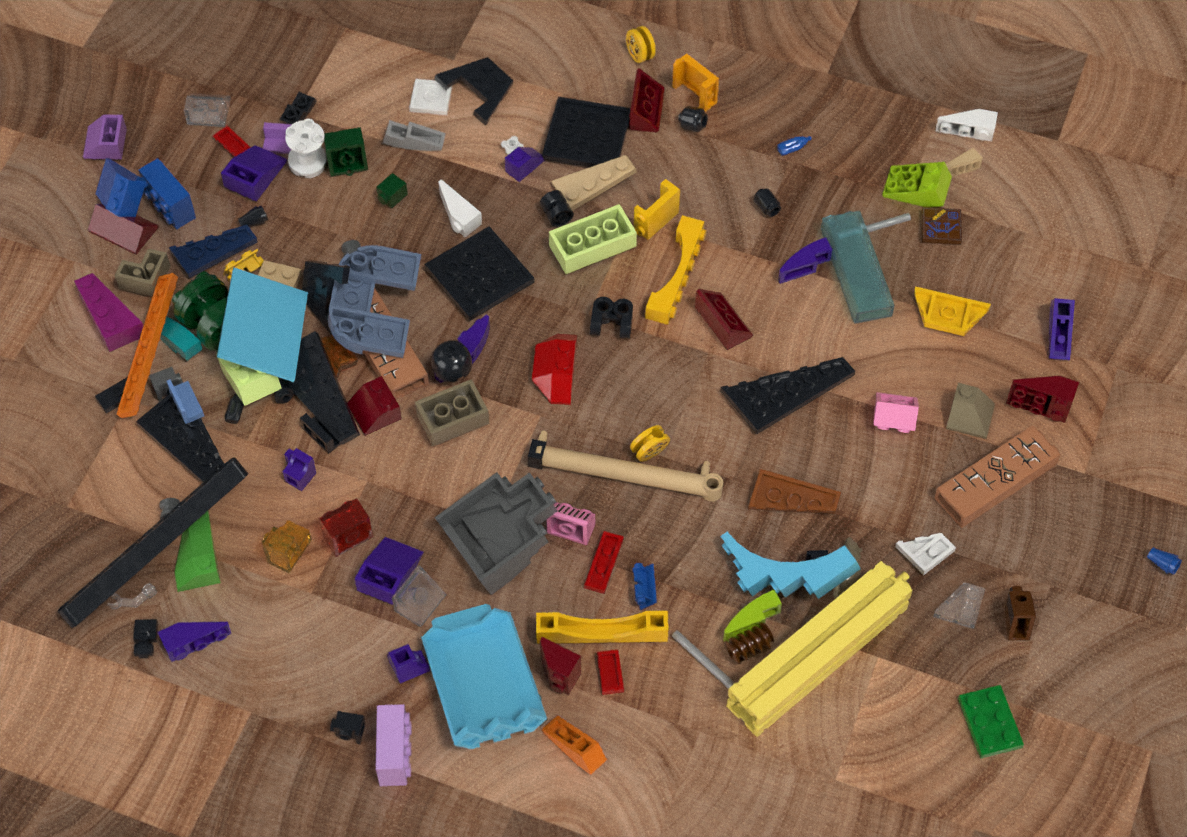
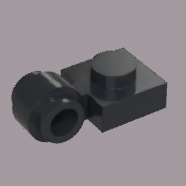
[133,619,158,659]

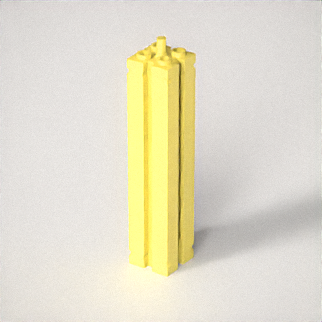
[727,561,912,737]

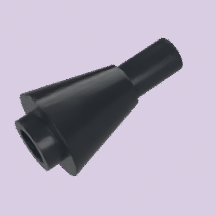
[274,378,294,404]

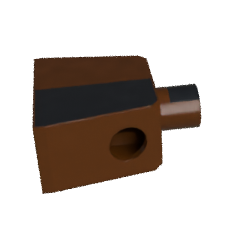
[1005,586,1036,640]

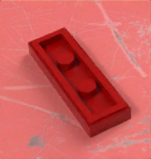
[584,531,624,594]

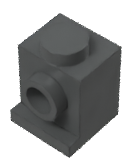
[149,367,183,402]

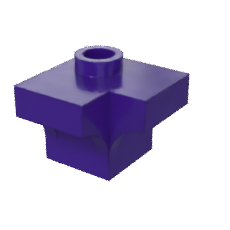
[282,448,316,492]
[387,644,430,683]

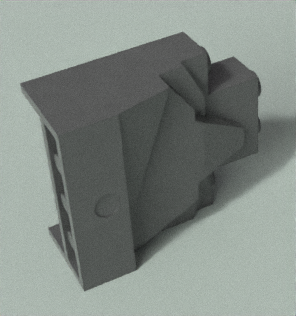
[435,472,557,595]

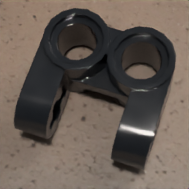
[590,296,633,339]

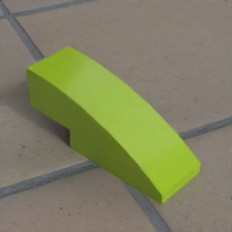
[723,590,782,642]

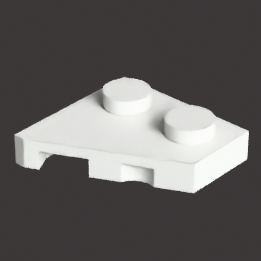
[896,533,956,575]

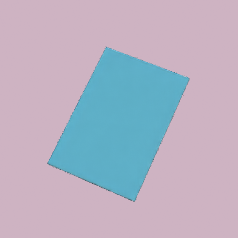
[217,268,308,382]

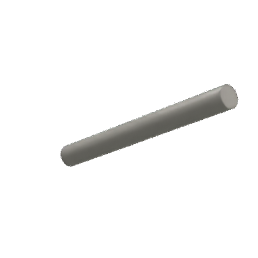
[836,213,911,241]
[672,630,735,689]

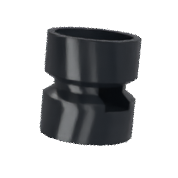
[540,190,574,227]

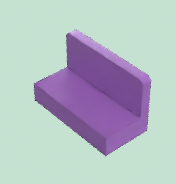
[263,122,292,154]

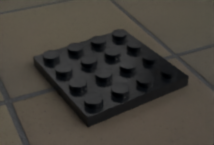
[542,96,631,167]
[424,226,535,321]

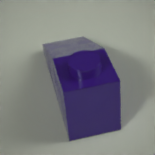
[1049,298,1075,360]

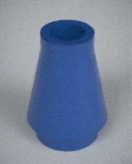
[1147,547,1182,575]

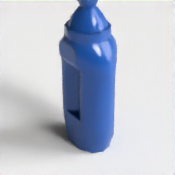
[777,136,812,155]

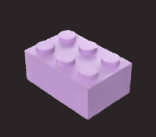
[376,705,412,786]

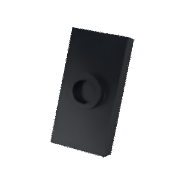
[95,377,128,414]

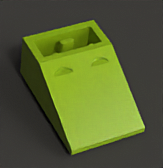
[882,162,952,207]

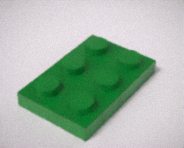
[958,685,1024,759]

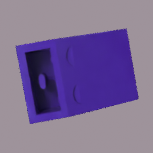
[221,145,287,202]
[355,537,424,606]

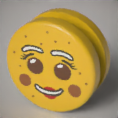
[626,26,656,63]
[630,425,670,462]

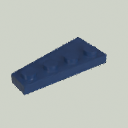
[169,225,258,278]

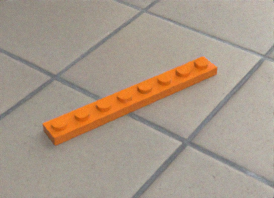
[116,273,178,418]

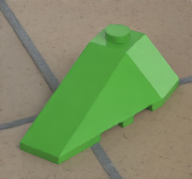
[175,511,221,592]

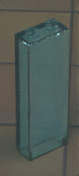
[821,211,895,324]

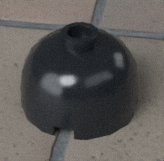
[431,340,472,382]

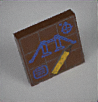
[922,207,962,245]

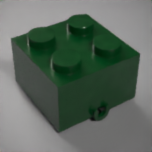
[324,127,368,177]

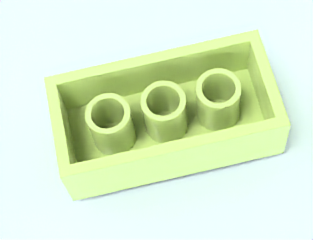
[549,204,637,274]

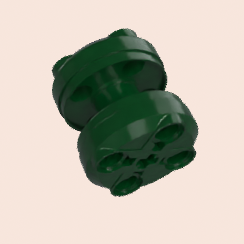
[172,271,228,353]

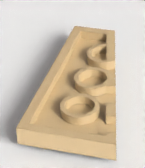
[551,155,637,211]

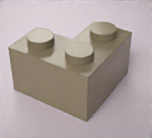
[115,248,171,297]

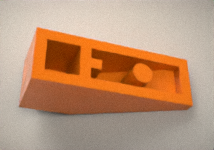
[541,715,607,774]

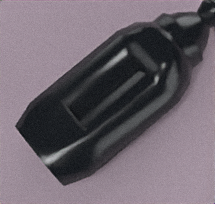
[225,393,244,424]

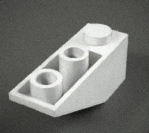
[936,109,998,142]

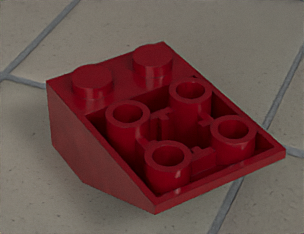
[1006,376,1079,423]

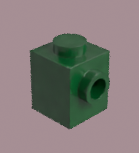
[376,173,408,208]

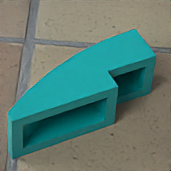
[160,316,202,361]

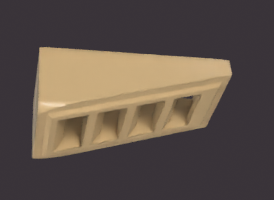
[946,148,983,177]

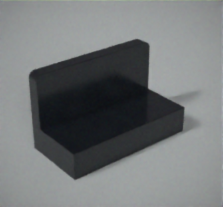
[300,413,341,454]

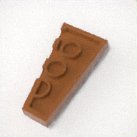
[748,469,841,514]

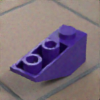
[158,622,232,662]

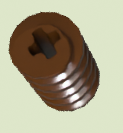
[725,622,774,665]

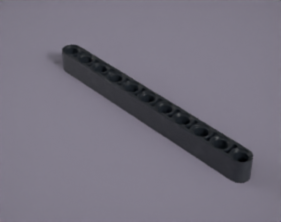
[57,457,248,628]

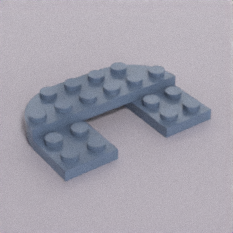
[328,245,421,358]

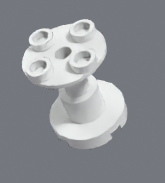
[285,118,327,178]

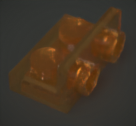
[321,335,359,378]

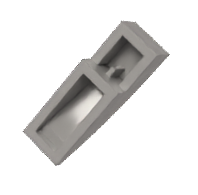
[382,120,446,151]

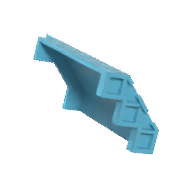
[421,604,547,749]

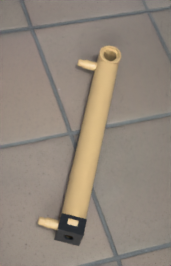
[528,431,723,501]

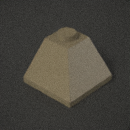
[946,383,995,439]

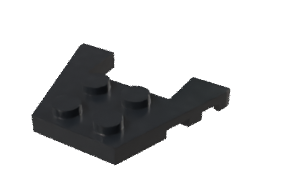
[435,57,514,125]
[301,260,350,339]

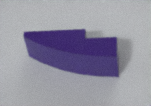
[778,237,832,284]

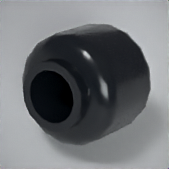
[678,106,708,132]

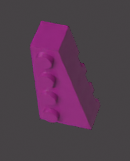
[74,273,143,352]

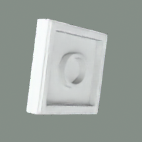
[409,79,453,115]

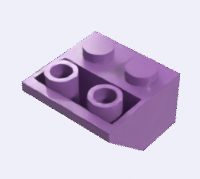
[83,115,127,159]

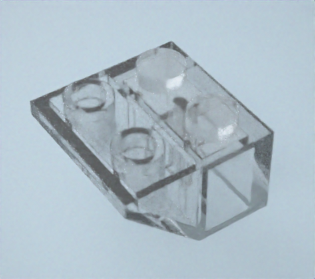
[184,93,231,127]

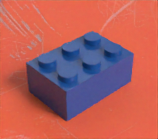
[138,158,196,230]

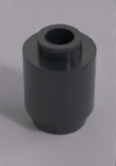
[754,188,781,217]

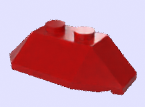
[532,333,578,405]

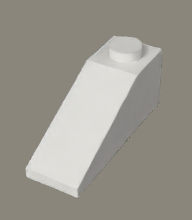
[439,180,482,237]

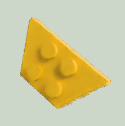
[914,287,991,336]

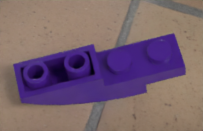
[434,314,490,383]

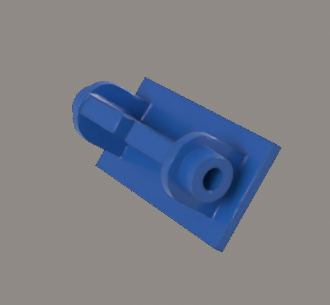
[632,563,657,610]

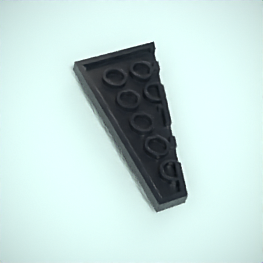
[281,331,360,445]
[720,357,855,434]
[136,393,225,483]

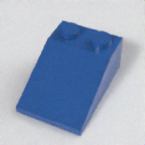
[95,158,147,217]

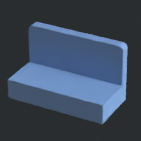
[167,379,204,424]

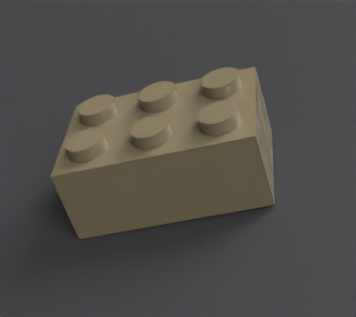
[415,379,489,446]

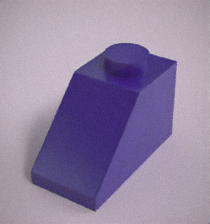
[505,147,545,182]

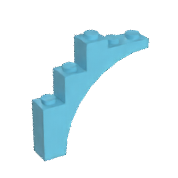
[721,531,861,599]

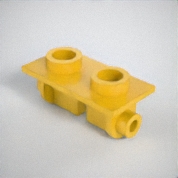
[223,249,264,282]

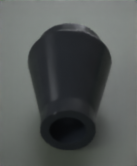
[238,205,268,227]

